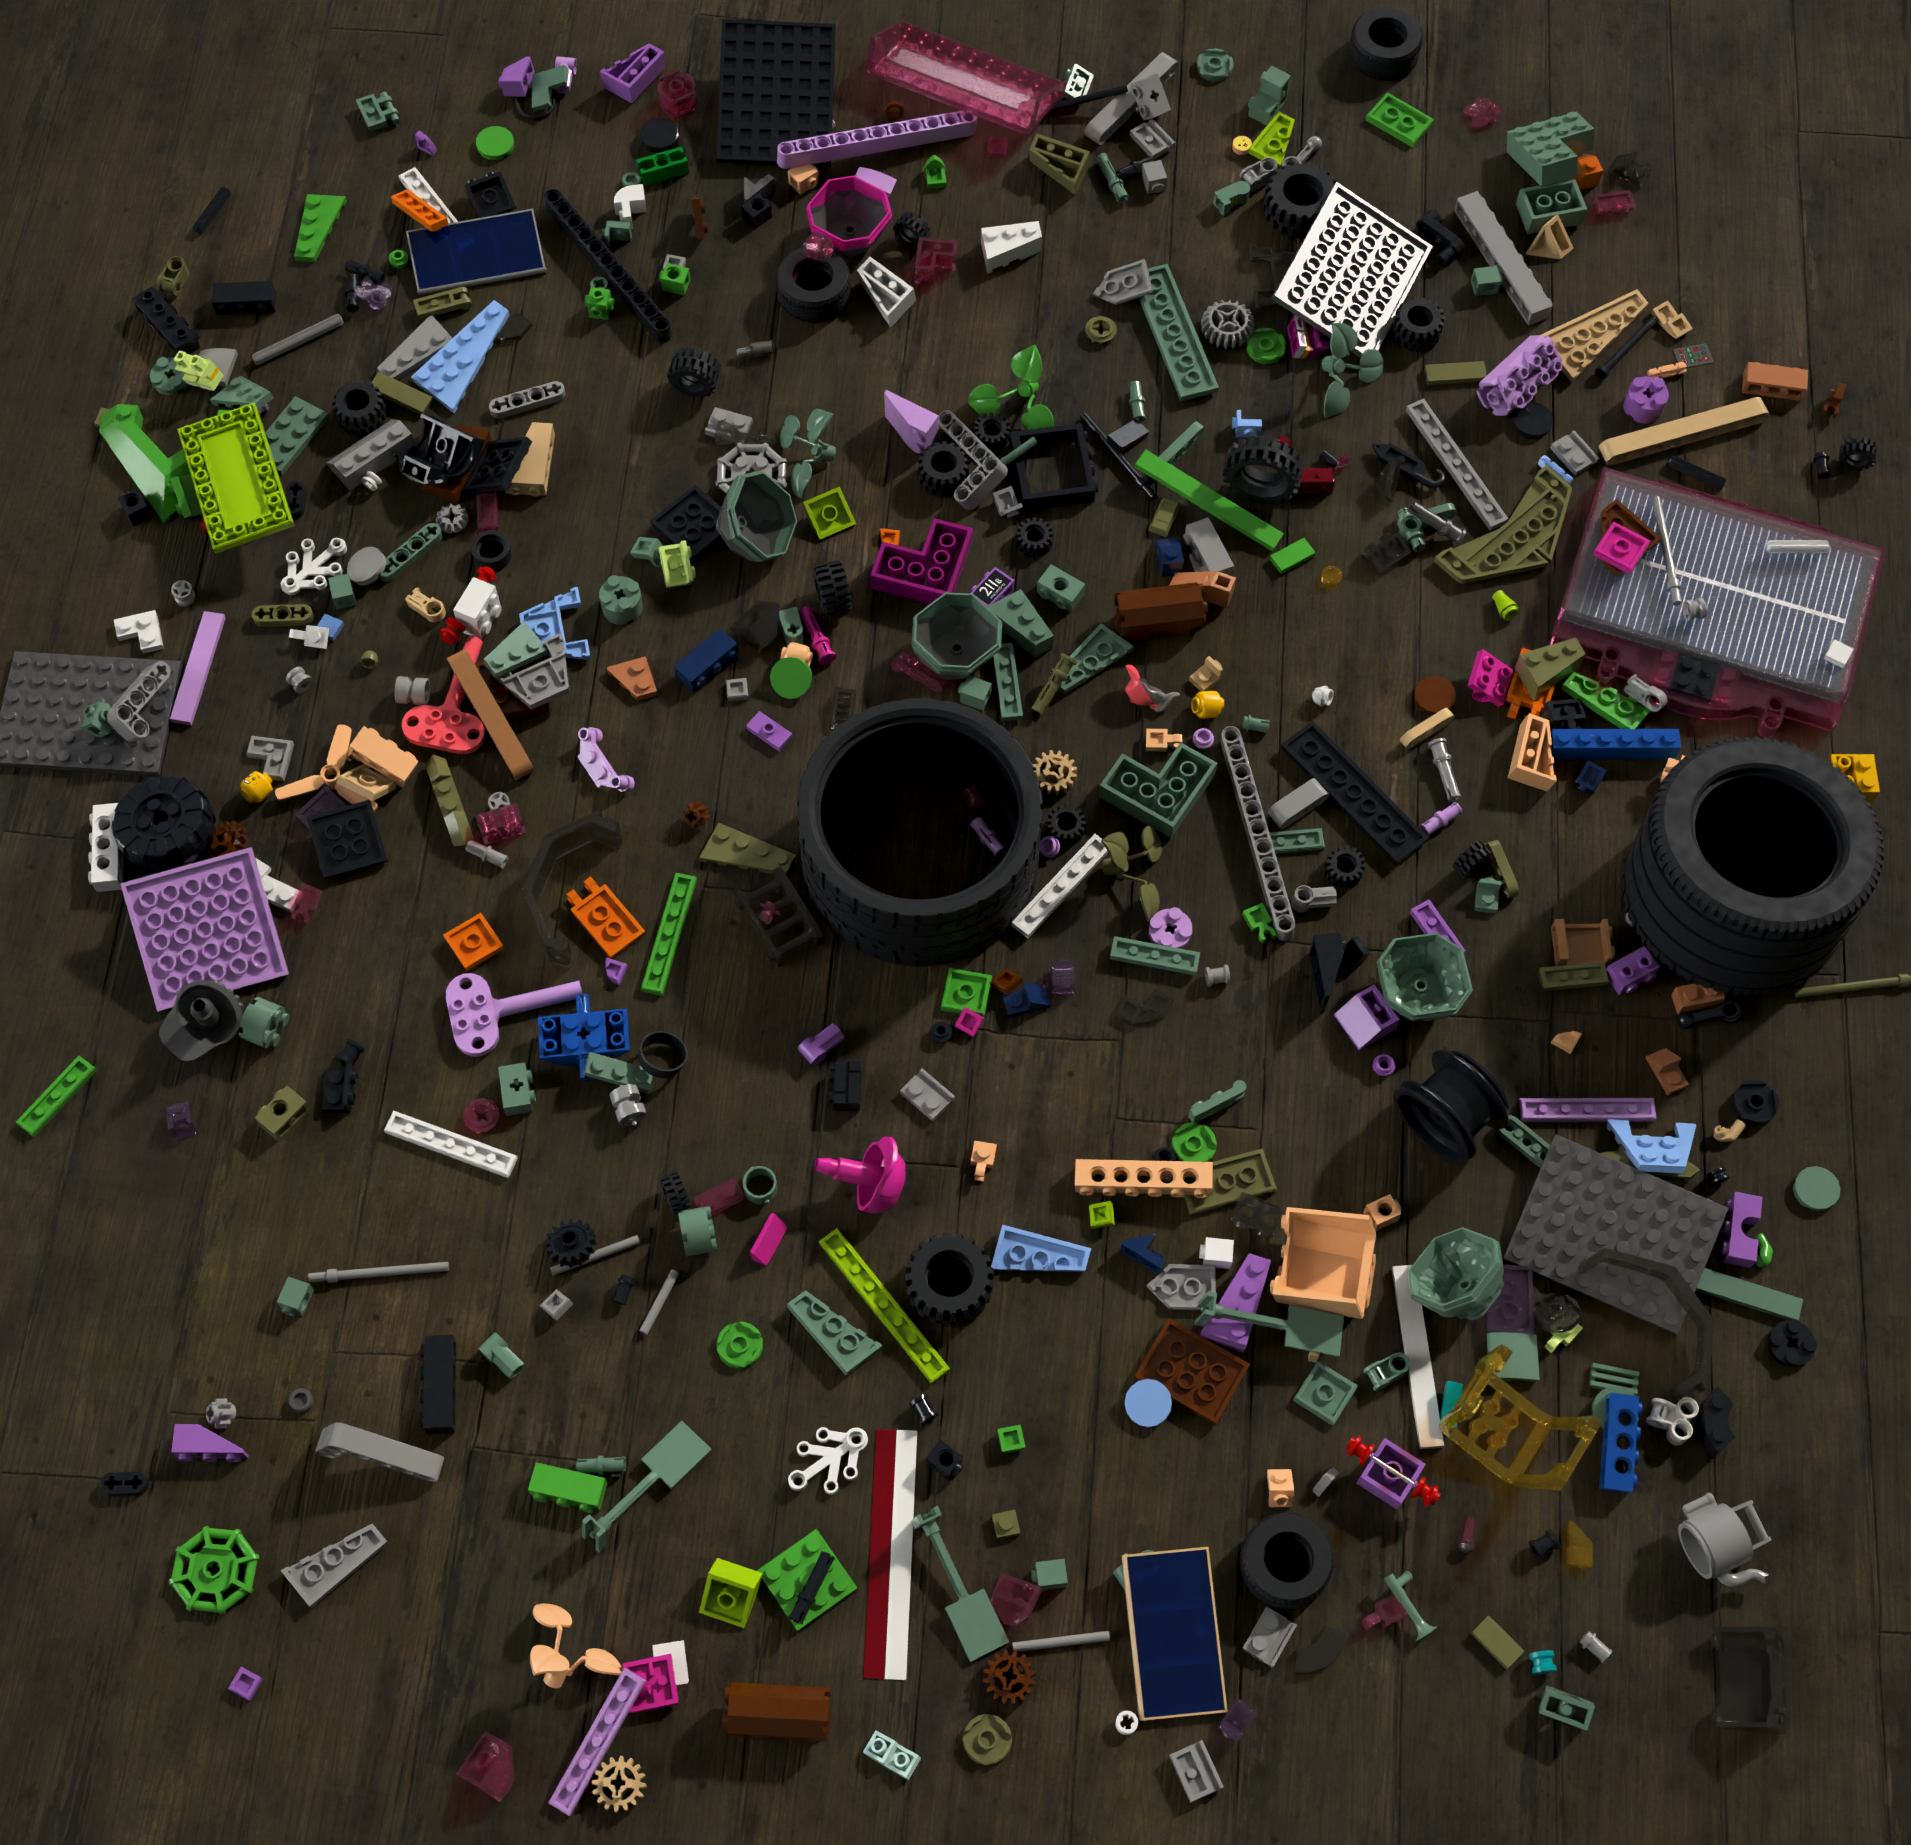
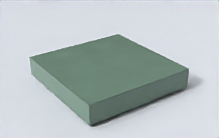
[1293,1361,1358,1426]

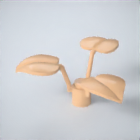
[530,1603,623,1688]

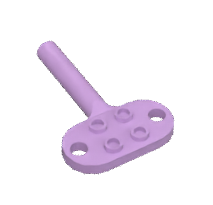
[446,973,583,1057]

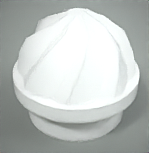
[1312,686,1333,707]

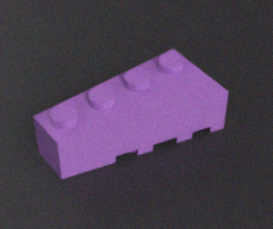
[1200,1253,1271,1353]

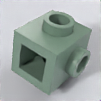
[81,701,113,738]

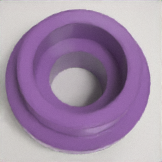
[1373,1054,1395,1076]

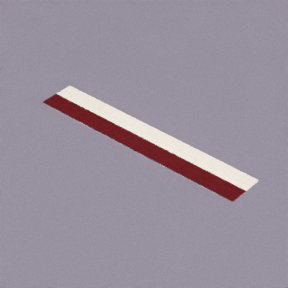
[864,1429,917,1680]

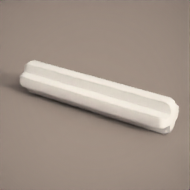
[1766,540,1829,553]

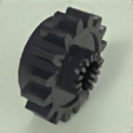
[545,1219,597,1268]

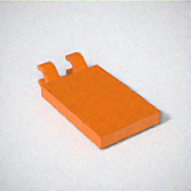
[1505,648,1555,719]
[566,876,646,959]

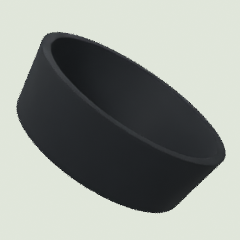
[639,1031,688,1078]

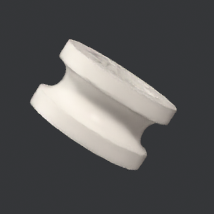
[361,471,382,491]
[1115,1711,1138,1735]

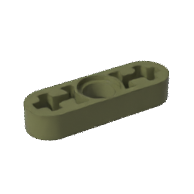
[252,604,314,627]
[1485,840,1519,899]

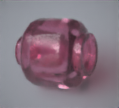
[804,233,834,262]

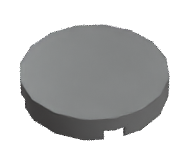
[347,547,386,586]

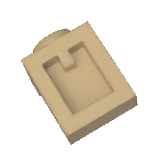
[1189,656,1223,691]

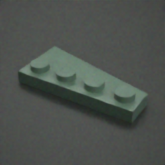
[787,1290,883,1375]

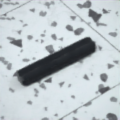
[193,186,231,234]
[1668,455,1726,489]

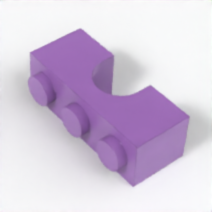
[1720,1192,1763,1268]

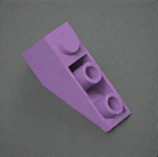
[171,1424,249,1462]

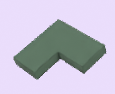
[532,65,568,111]

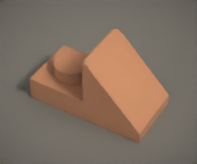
[1646,1048,1689,1096]

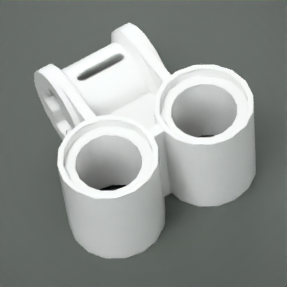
[1646,1397,1699,1446]

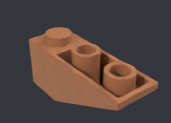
[1169,571,1236,608]

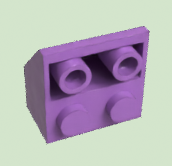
[1334,985,1400,1051]

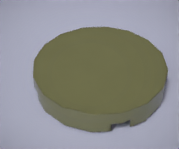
[963,1714,1012,1766]

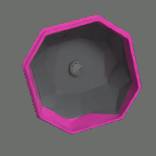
[806,175,892,259]

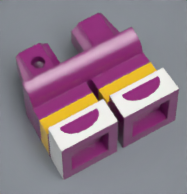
[1287,315,1329,359]

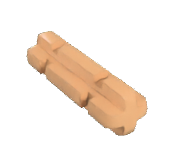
[1648,362,1687,379]

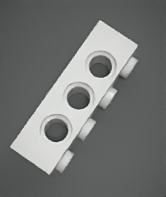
[88,803,124,892]

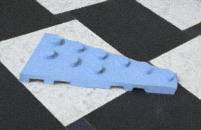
[411,300,510,414]

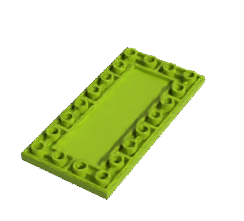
[177,402,295,554]

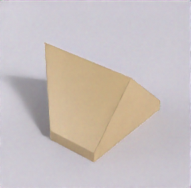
[1526,215,1573,259]

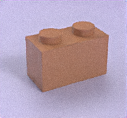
[1671,983,1725,1015]

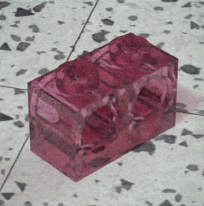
[475,802,526,845]

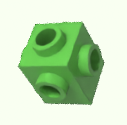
[585,287,614,320]

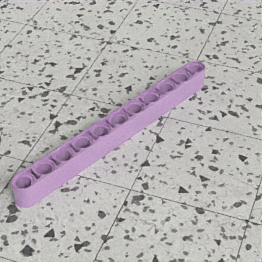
[777,110,977,169]

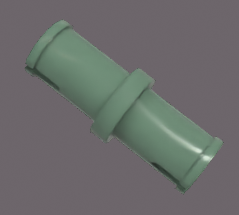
[1128,381,1146,422]
[576,1456,626,1475]

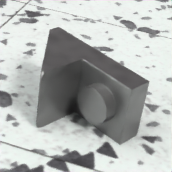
[744,174,775,203]

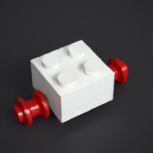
[439,566,502,644]

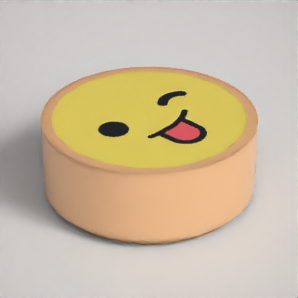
[1232,136,1252,155]

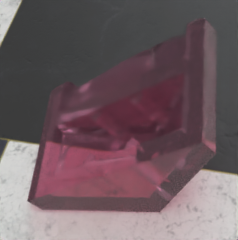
[990,1573,1042,1627]

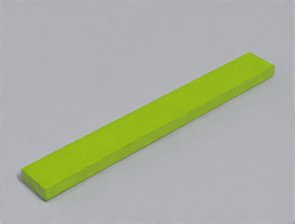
[819,1228,950,1384]

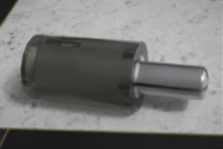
[736,340,775,358]

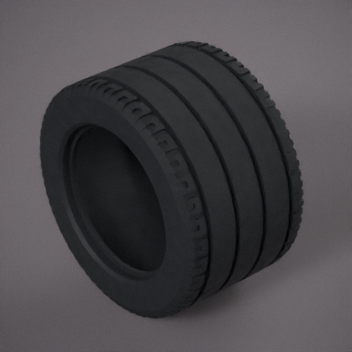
[1622,737,1884,996]

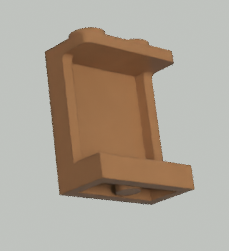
[1551,919,1615,967]

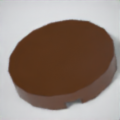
[1413,676,1456,715]

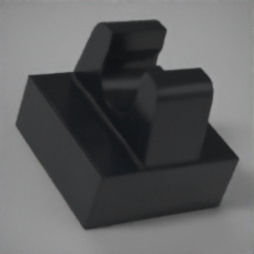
[1343,936,1371,967]

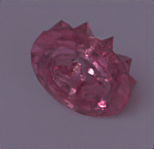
[463,1098,500,1134]

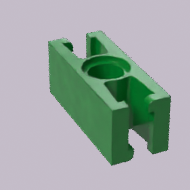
[636,147,689,186]

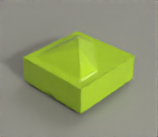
[1089,1201,1115,1229]

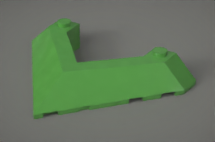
[99,404,263,523]

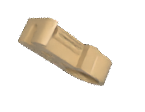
[405,588,446,622]

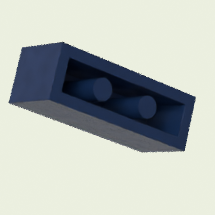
[674,628,738,692]

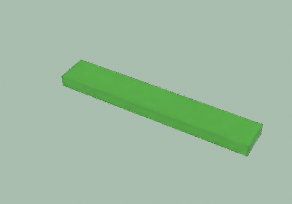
[641,873,697,996]

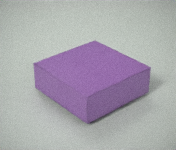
[228,1667,263,1701]

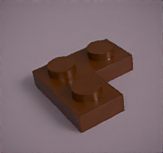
[691,195,708,239]

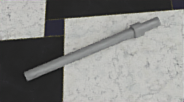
[1652,496,1682,606]
[308,1262,449,1283]

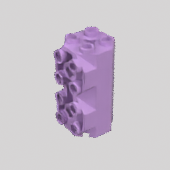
[1476,335,1562,416]

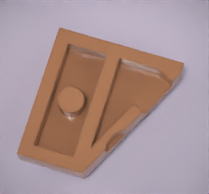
[607,656,658,701]

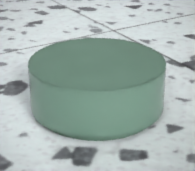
[622,172,642,187]

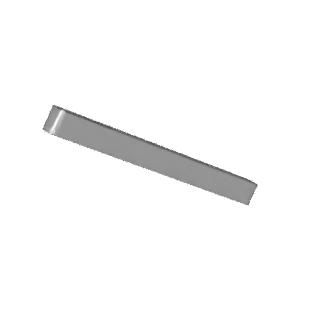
[1221,726,1295,941]

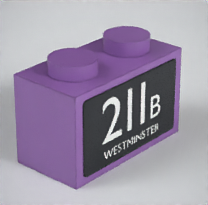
[969,567,1015,606]

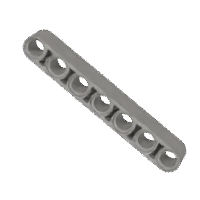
[1084,52,1179,145]

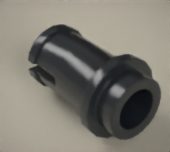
[1813,452,1831,479]
[612,1274,635,1306]

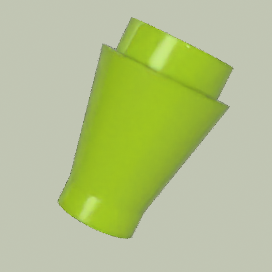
[1492,590,1519,621]

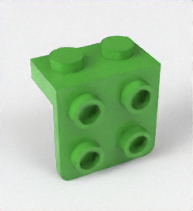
[168,474,202,519]

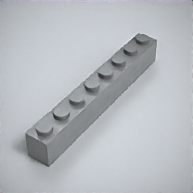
[1454,191,1553,326]

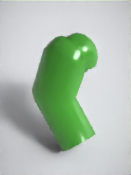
[1753,1233,1773,1267]

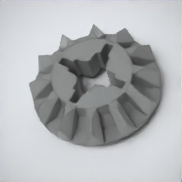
[435,503,469,533]

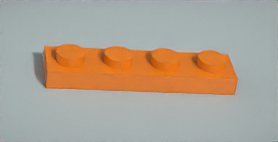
[391,189,449,232]

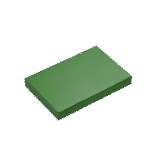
[1366,92,1434,147]

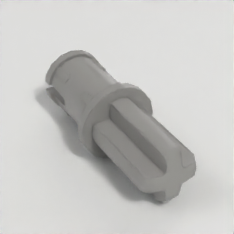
[465,840,509,869]

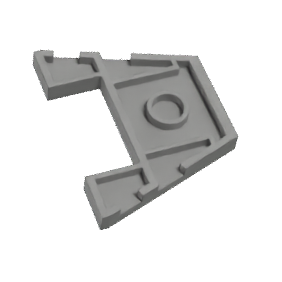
[487,633,570,710]

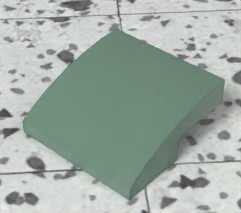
[1487,1332,1540,1382]

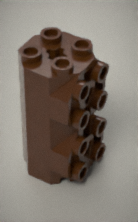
[1114,582,1208,641]
[722,1682,831,1743]

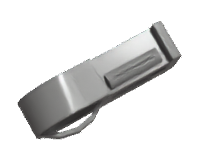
[1624,674,1667,712]

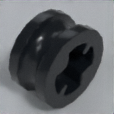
[1706,1167,1730,1186]

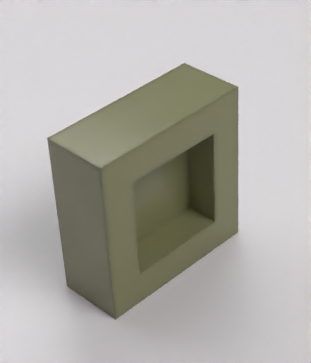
[992,1509,1020,1540]

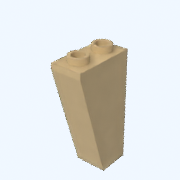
[505,422,555,496]

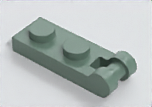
[1188,1080,1246,1123]

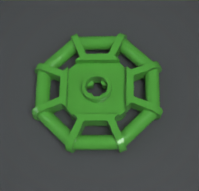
[169,1526,260,1615]

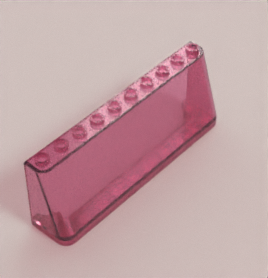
[865,20,1067,134]

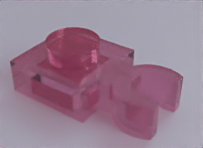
[291,883,323,925]

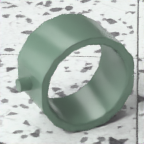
[742,1166,778,1205]

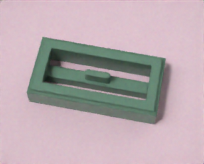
[1589,1363,1640,1396]

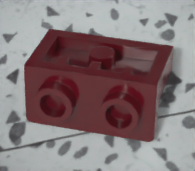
[1297,468,1335,494]

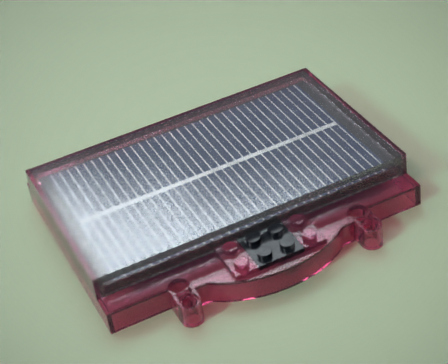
[1548,467,1886,739]

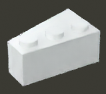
[981,221,1042,274]
[857,257,916,328]

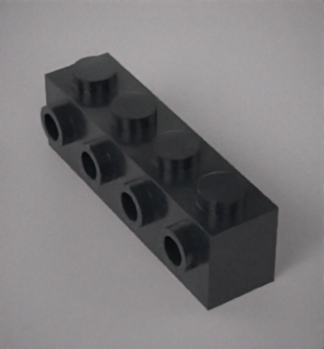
[132,286,200,355]

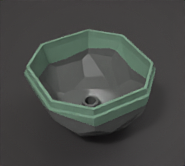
[716,471,797,562]
[912,592,1002,680]

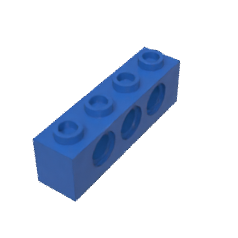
[1599,1393,1642,1494]

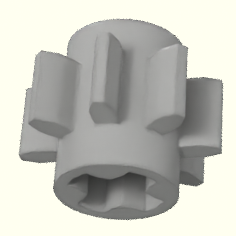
[206,1398,236,1429]

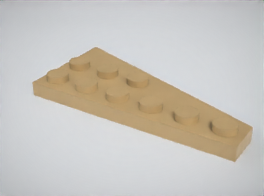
[1541,289,1648,383]

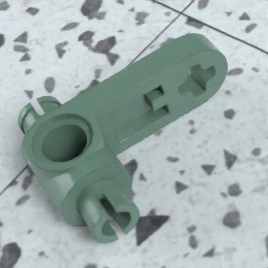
[1397,503,1457,552]

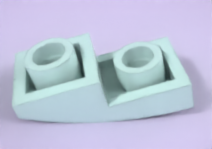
[863,1730,921,1780]

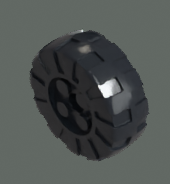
[112,775,216,873]

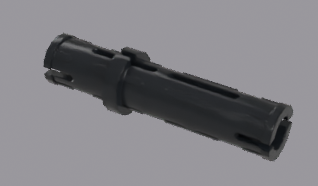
[788,1551,835,1625]

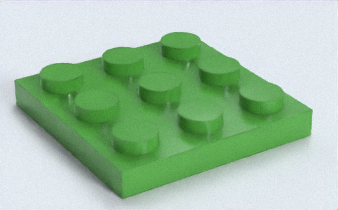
[757,1529,858,1632]

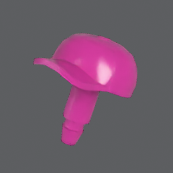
[814,1136,906,1214]

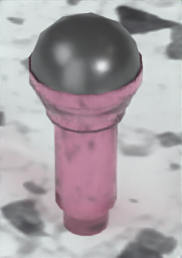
[1458,1517,1475,1554]

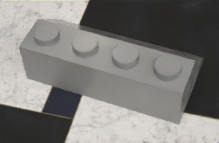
[326,419,415,491]

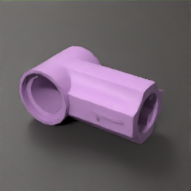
[554,56,577,94]

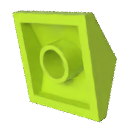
[803,486,856,540]

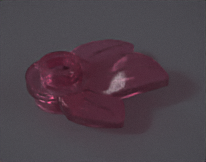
[1463,97,1501,129]

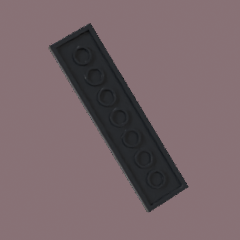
[1281,721,1429,866]

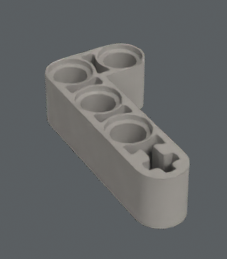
[106,661,171,742]

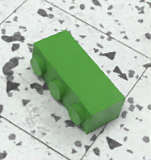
[528,1462,607,1513]

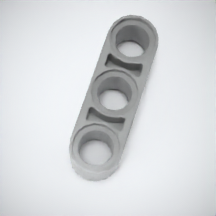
[1267,778,1329,829]

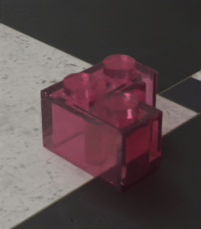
[915,237,958,285]

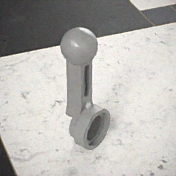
[1282,136,1322,167]

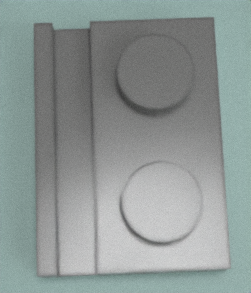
[1130,118,1175,160]
[705,407,753,444]
[1550,430,1600,476]
[900,1069,955,1122]
[1242,1606,1297,1668]
[1169,1740,1224,1803]

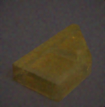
[1567,1520,1593,1569]

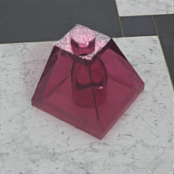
[456,1731,514,1802]

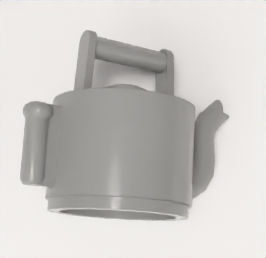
[1678,1493,1771,1588]

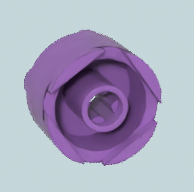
[1623,377,1669,424]

